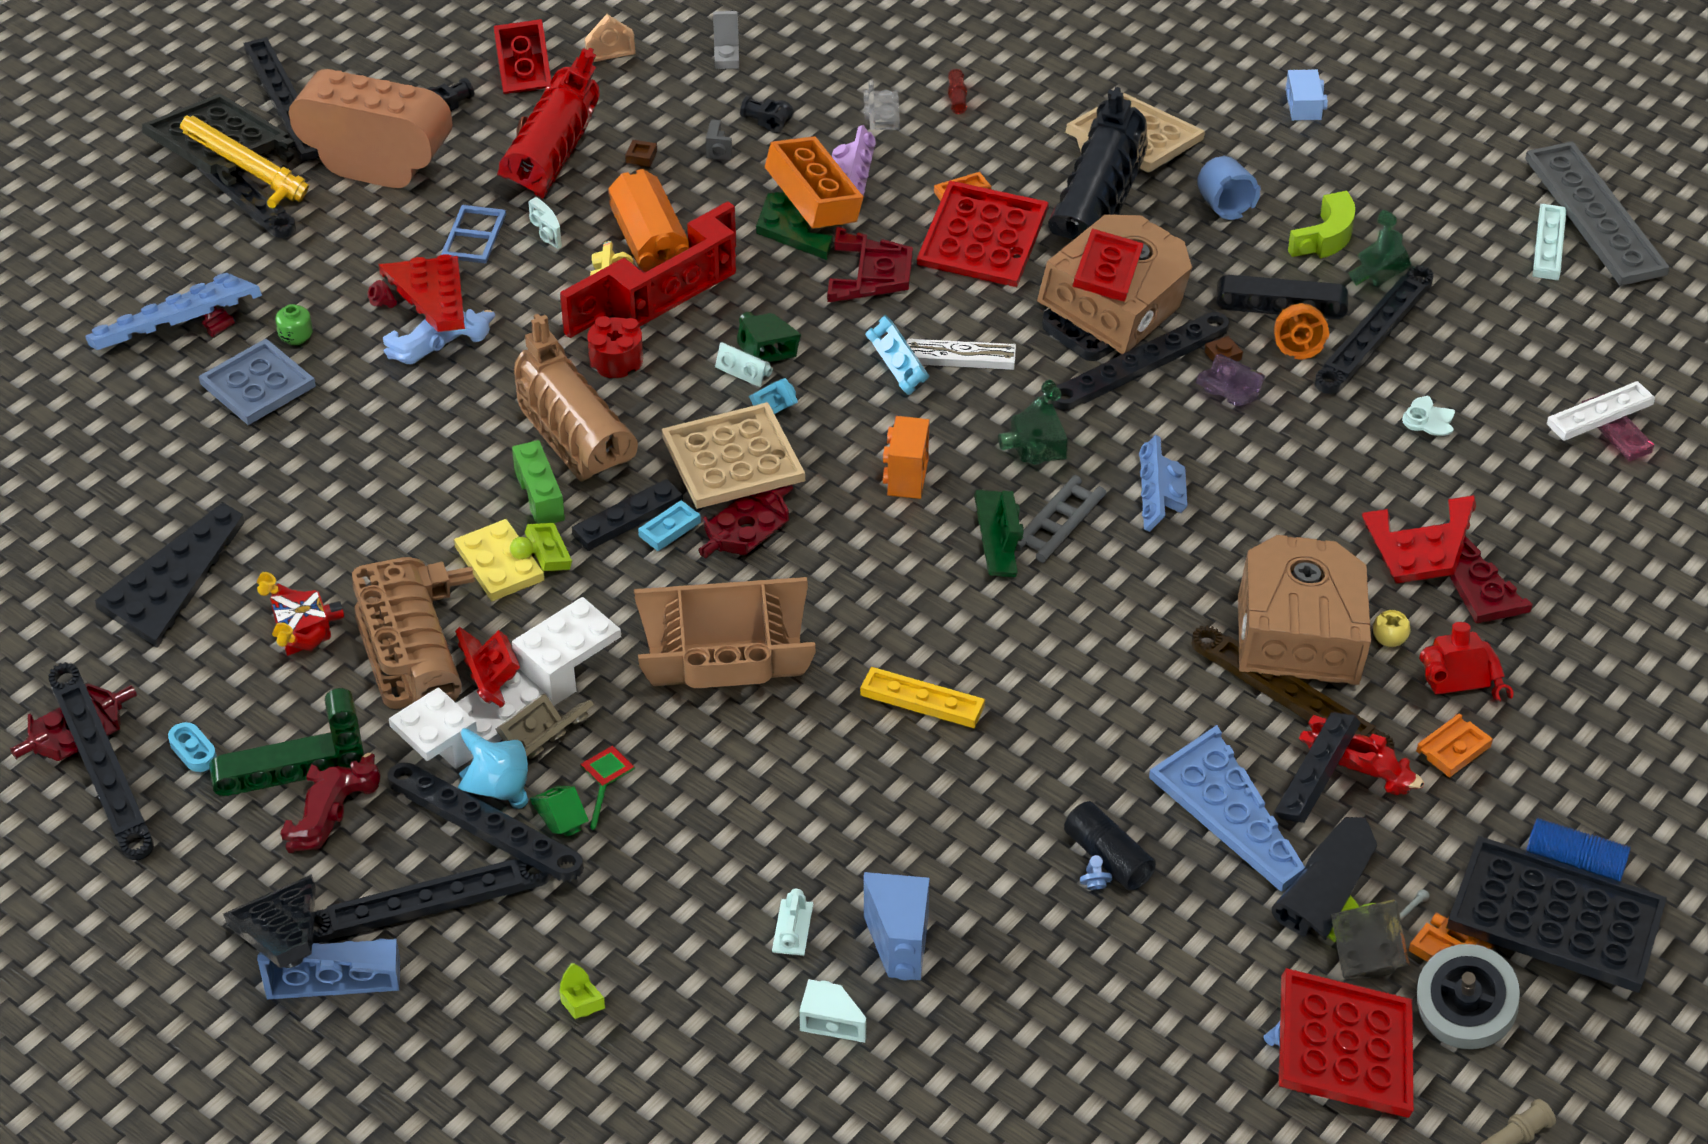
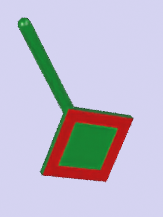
[580,746,635,830]

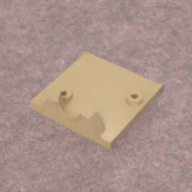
[1065,93,1205,172]
[662,402,805,509]

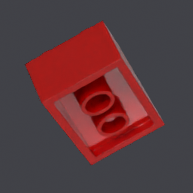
[493,19,551,94]

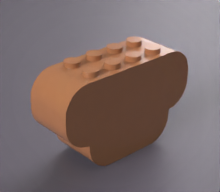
[289,69,453,188]

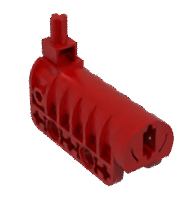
[497,47,600,199]

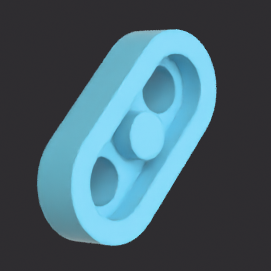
[168,722,216,772]

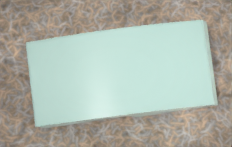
[528,197,562,249]

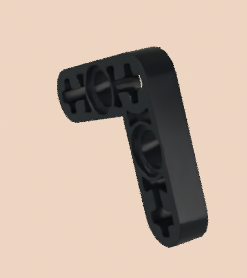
[1042,308,1116,361]

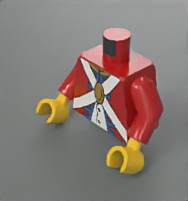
[257,572,345,656]

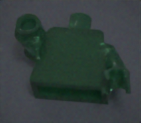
[998,380,1068,465]

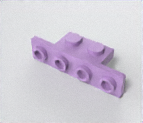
[832,125,876,195]

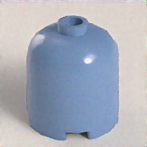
[1197,156,1261,220]

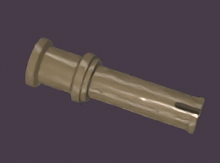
[1481,1099,1556,1144]

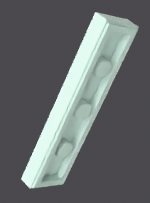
[1532,204,1566,280]

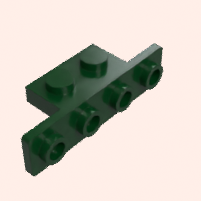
[974,490,1024,577]

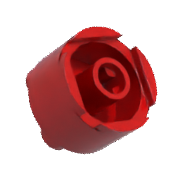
[587,316,644,378]

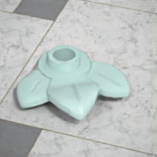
[1402,396,1455,436]

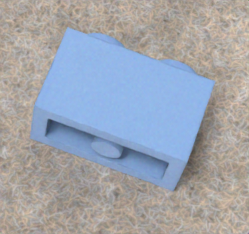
[1286,69,1328,121]

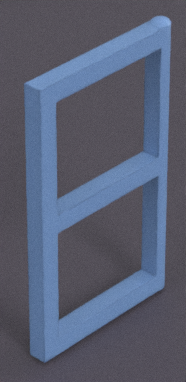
[441,205,506,263]

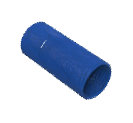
[1526,818,1631,882]

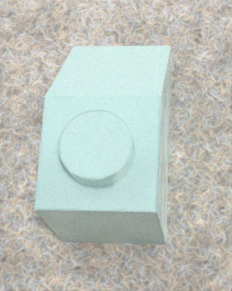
[799,979,866,1043]

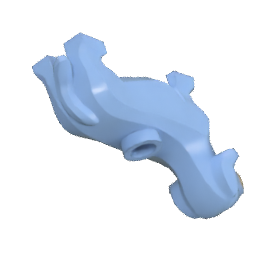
[383,309,495,364]

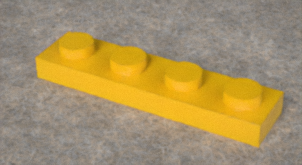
[860,667,985,728]

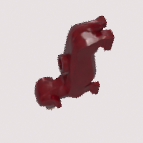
[280,753,380,853]

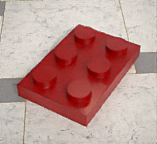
[1072,228,1144,302]

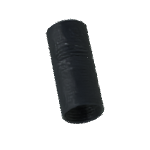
[1064,801,1156,891]

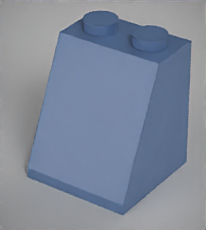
[864,872,929,980]

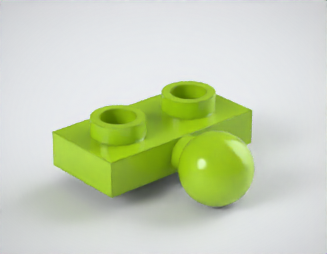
[510,523,572,571]

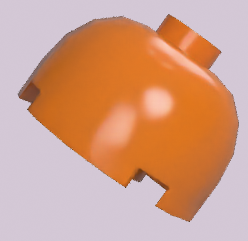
[1274,303,1329,360]

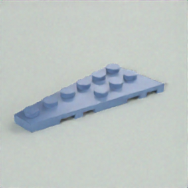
[85,273,262,350]

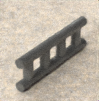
[1015,475,1106,563]

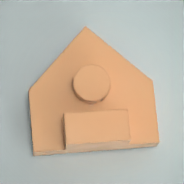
[585,14,635,62]

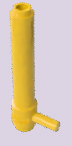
[179,115,310,208]

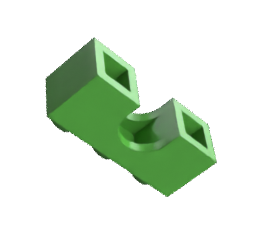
[512,440,565,524]

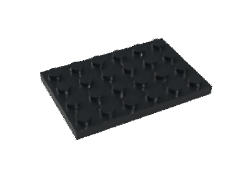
[1446,836,1667,993]

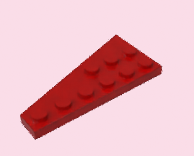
[379,254,465,332]

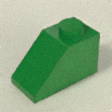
[529,786,589,837]

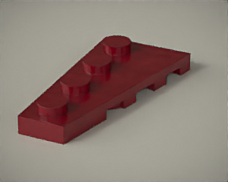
[1449,536,1533,624]

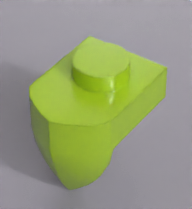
[559,963,605,1019]

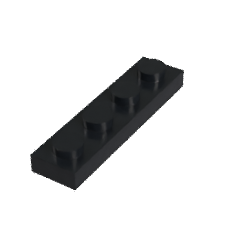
[572,479,683,551]
[1275,712,1361,823]

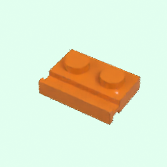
[1416,713,1493,777]

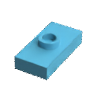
[638,500,701,551]

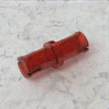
[948,69,967,114]

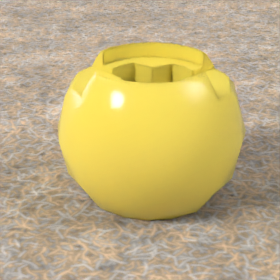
[1373,610,1411,647]

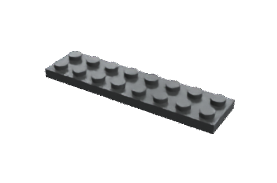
[1525,141,1670,286]

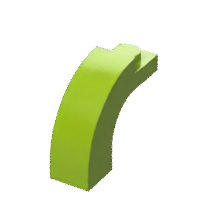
[1288,191,1355,259]

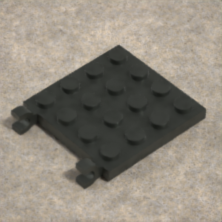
[142,94,295,186]

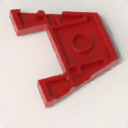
[1362,495,1476,583]

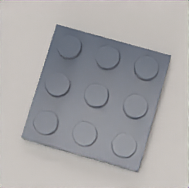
[199,339,316,425]

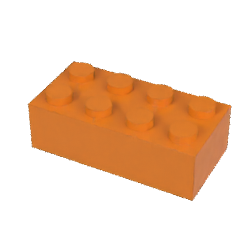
[765,136,864,228]

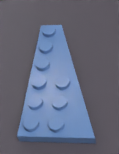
[1149,725,1305,892]

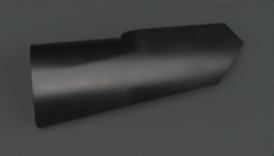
[1272,817,1377,940]

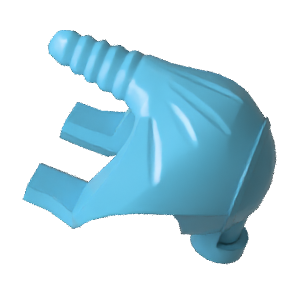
[458,728,528,809]

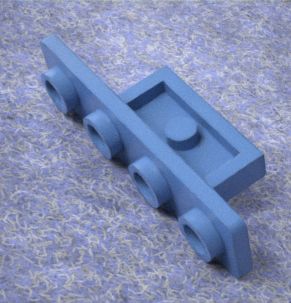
[1139,435,1188,532]

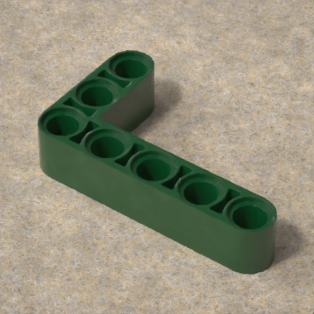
[209,688,364,796]

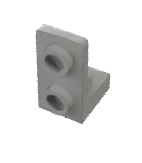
[713,11,739,69]

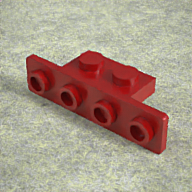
[455,627,520,708]

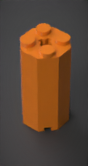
[608,169,689,272]

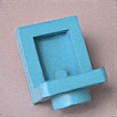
[749,378,798,414]

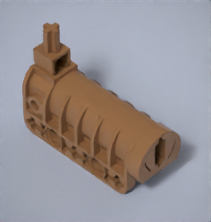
[514,314,638,482]
[352,557,475,709]

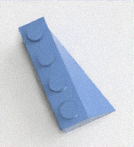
[257,939,400,1000]

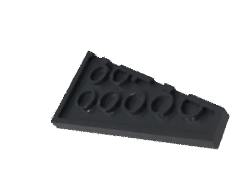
[95,502,245,648]
[223,874,316,968]

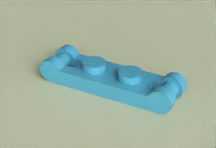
[865,315,930,395]

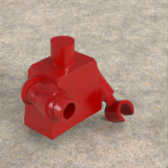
[1419,622,1514,702]

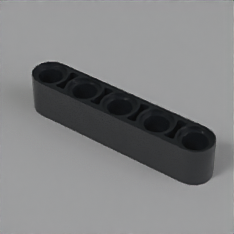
[1216,275,1348,319]

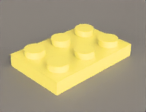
[454,519,545,602]

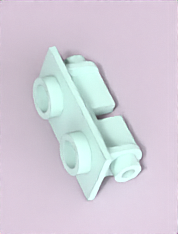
[715,342,773,387]
[772,889,813,956]

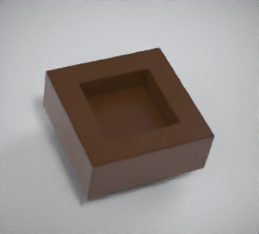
[625,140,657,167]
[1205,336,1243,368]

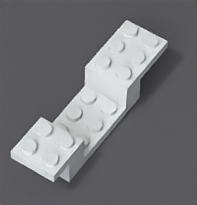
[389,597,621,769]

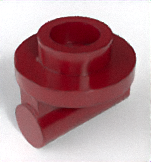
[368,280,397,308]
[202,306,235,337]

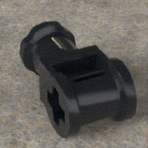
[428,77,475,112]
[740,96,794,133]

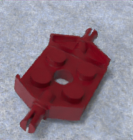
[698,485,793,558]
[10,683,137,761]

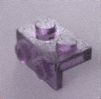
[1196,354,1265,406]

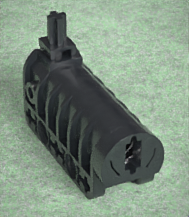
[1048,87,1148,240]

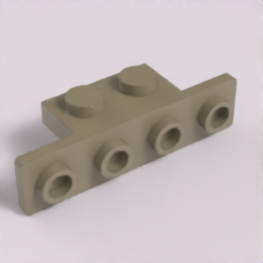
[495,694,594,759]

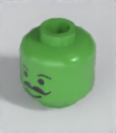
[275,304,313,345]

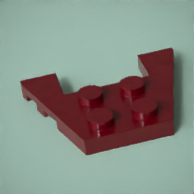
[827,227,913,302]

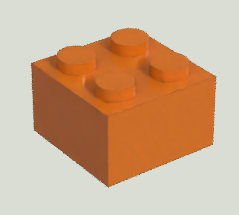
[883,416,930,499]

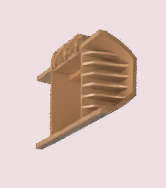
[634,577,816,688]

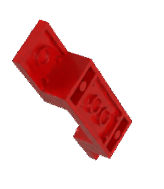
[560,201,736,338]

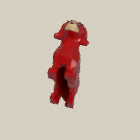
[1299,715,1424,795]

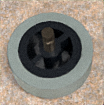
[1417,944,1520,1049]

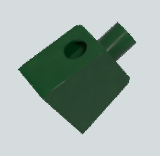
[737,312,801,362]

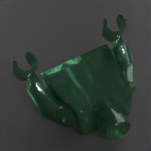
[1348,210,1412,286]

